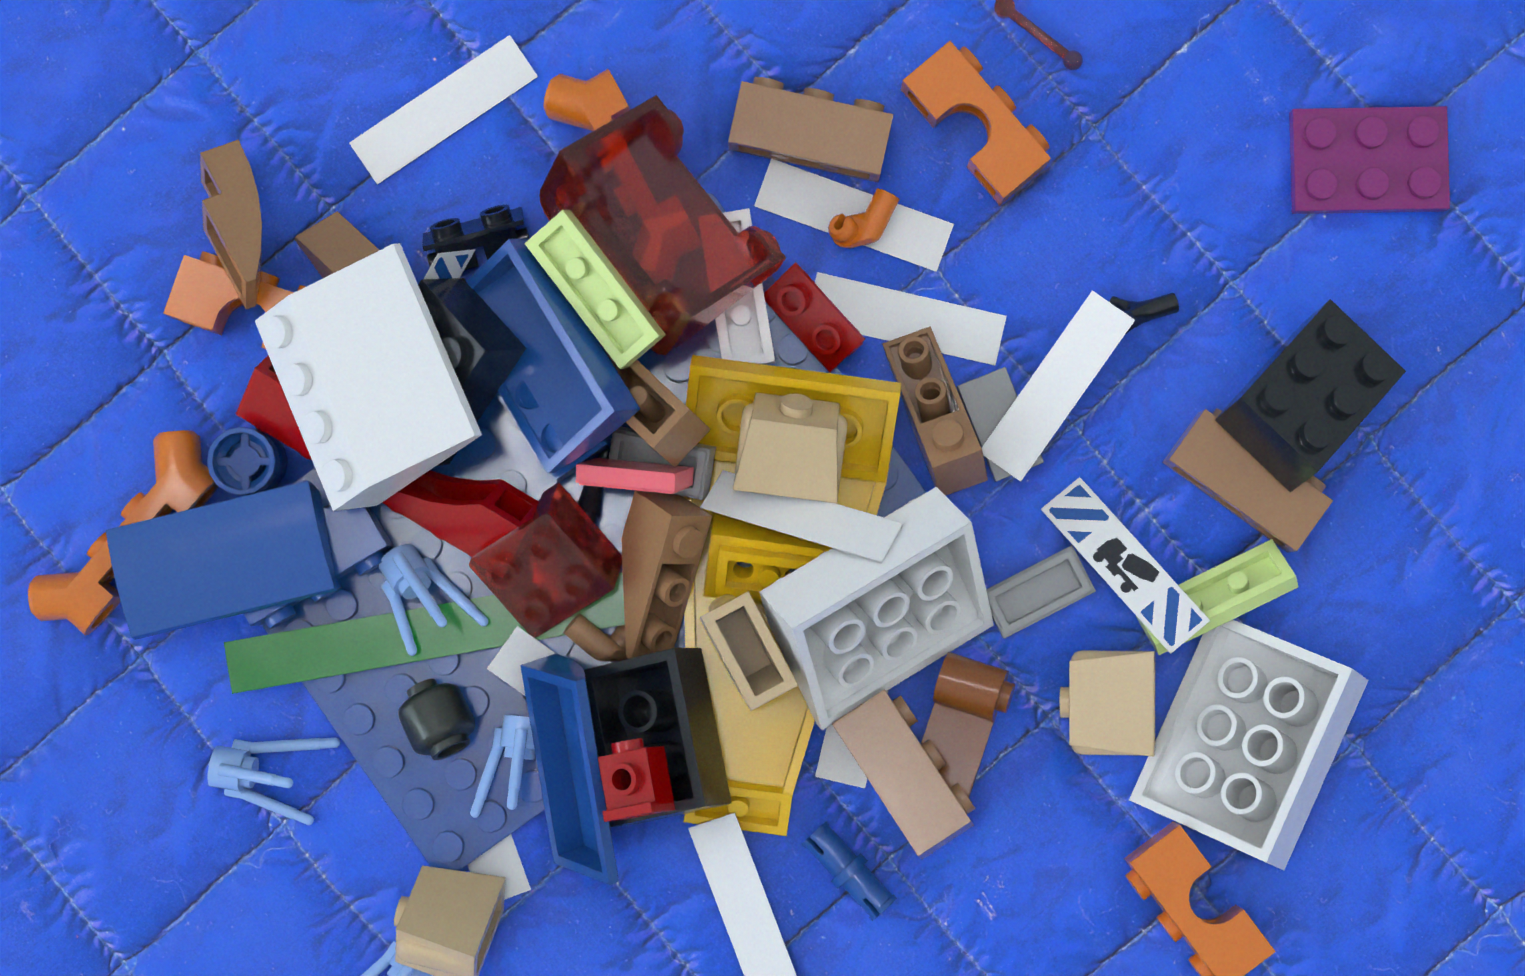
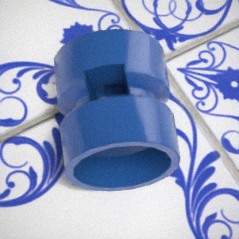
[207,427,288,495]

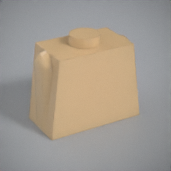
[733,393,847,503]
[700,591,798,711]
[1059,650,1155,757]
[394,866,506,976]

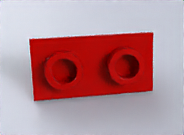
[764,262,865,373]

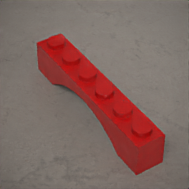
[236,355,546,576]

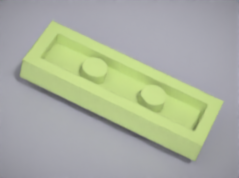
[524,210,666,369]
[1136,539,1299,655]

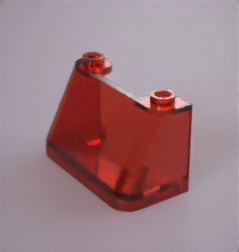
[539,95,786,355]

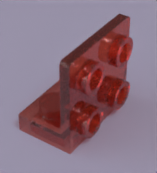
[469,482,622,637]

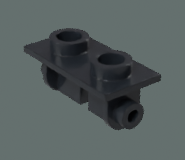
[422,205,530,270]

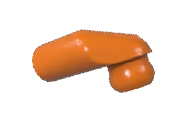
[828,188,900,249]

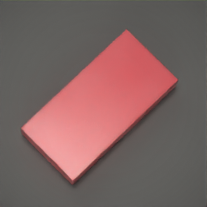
[576,458,694,494]

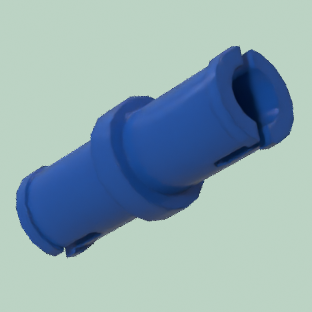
[802,821,897,921]

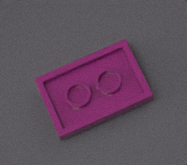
[1289,106,1450,214]

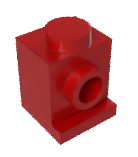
[598,738,675,822]

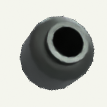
[398,678,475,760]

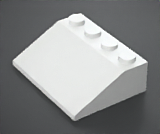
[255,243,482,511]
[759,487,994,730]
[1129,620,1369,871]

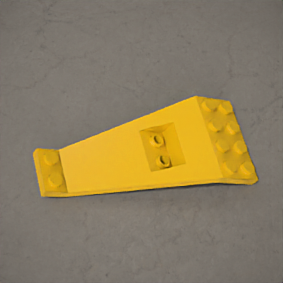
[683,355,901,836]

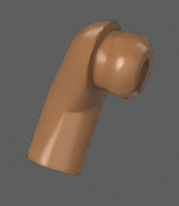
[563,613,628,662]

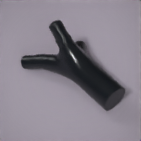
[1109,293,1179,334]

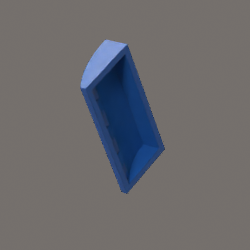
[466,238,640,474]
[106,480,338,640]
[520,654,618,885]

